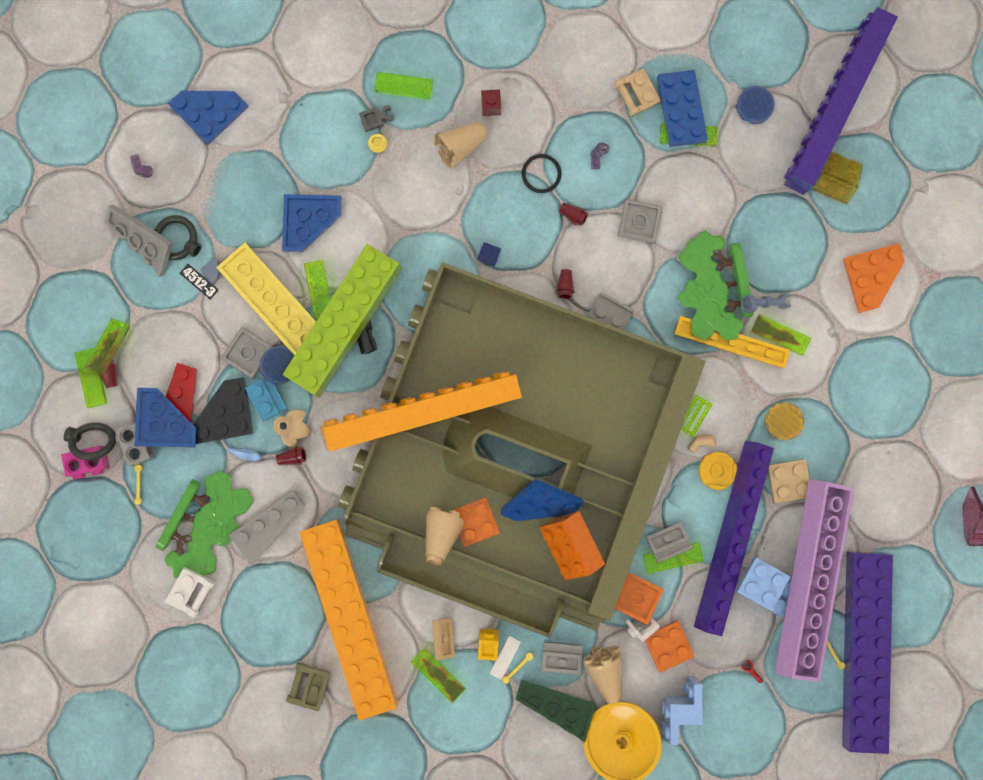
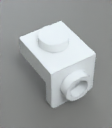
[625,617,660,642]

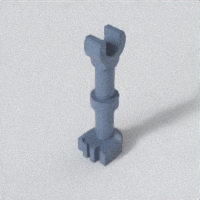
[741,294,791,313]

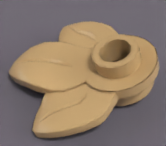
[273,410,311,447]

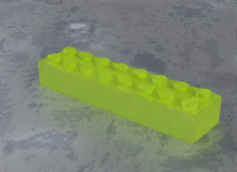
[282,244,403,397]

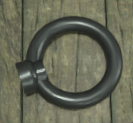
[154,215,202,260]
[63,422,116,460]

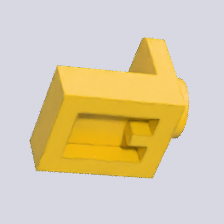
[478,628,499,661]

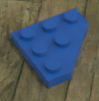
[168,91,249,145]
[282,194,342,252]
[134,388,196,448]
[501,479,583,521]

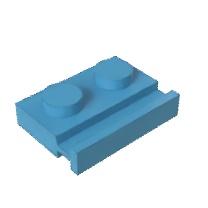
[245,378,288,422]

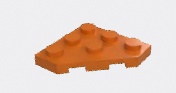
[843,243,905,313]

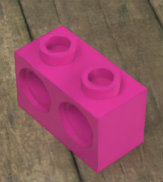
[61,446,110,480]

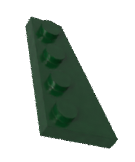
[515,679,596,742]

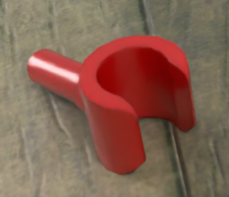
[741,660,763,683]

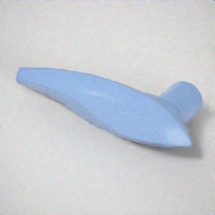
[227,447,263,461]

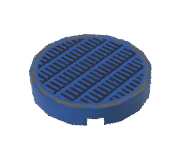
[736,86,775,124]
[260,346,295,384]

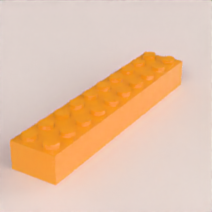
[319,371,522,452]
[299,519,398,721]

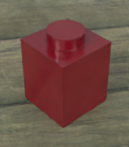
[481,89,501,116]

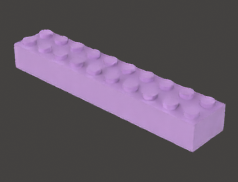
[775,479,854,682]

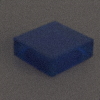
[477,242,501,267]

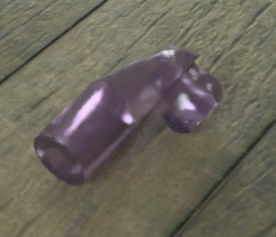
[590,142,610,170]
[129,154,153,178]

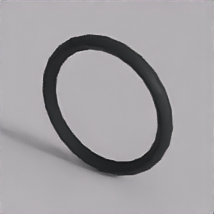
[522,154,562,193]

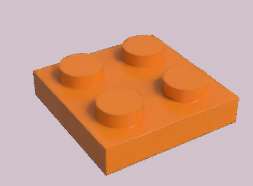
[453,497,500,547]
[615,572,664,625]
[645,620,695,673]

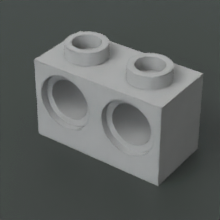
[115,423,155,466]

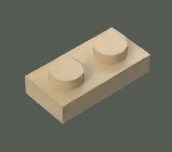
[432,617,455,660]

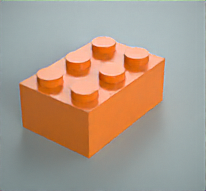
[540,511,605,580]

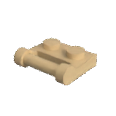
[614,68,661,117]

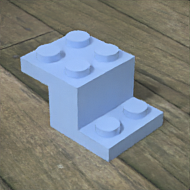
[736,557,791,618]
[661,677,703,745]

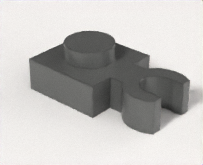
[359,105,395,132]

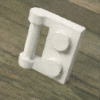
[165,566,215,618]

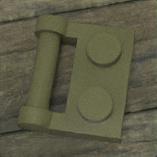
[286,662,331,712]

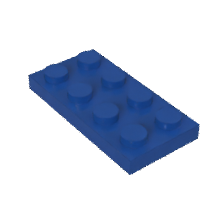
[657,70,708,147]

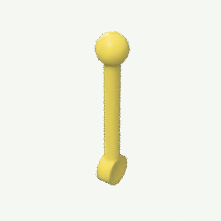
[134,465,143,505]
[827,640,845,669]
[502,652,533,684]

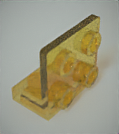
[812,152,863,204]

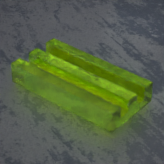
[681,395,713,437]

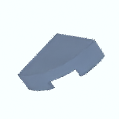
[200,258,220,285]

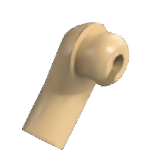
[687,434,717,453]

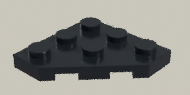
[193,377,254,444]

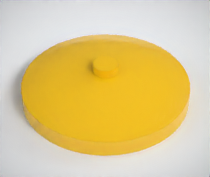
[583,701,663,780]

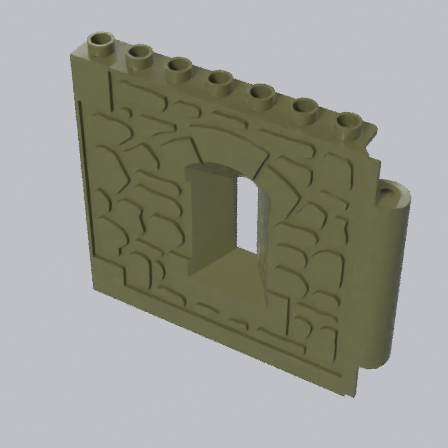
[338,262,706,638]

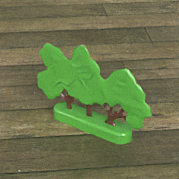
[677,230,754,340]
[155,470,253,578]

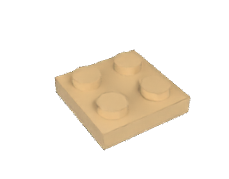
[768,459,809,503]

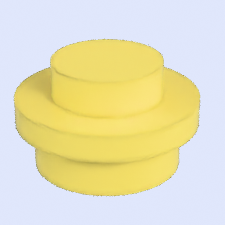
[368,134,387,153]

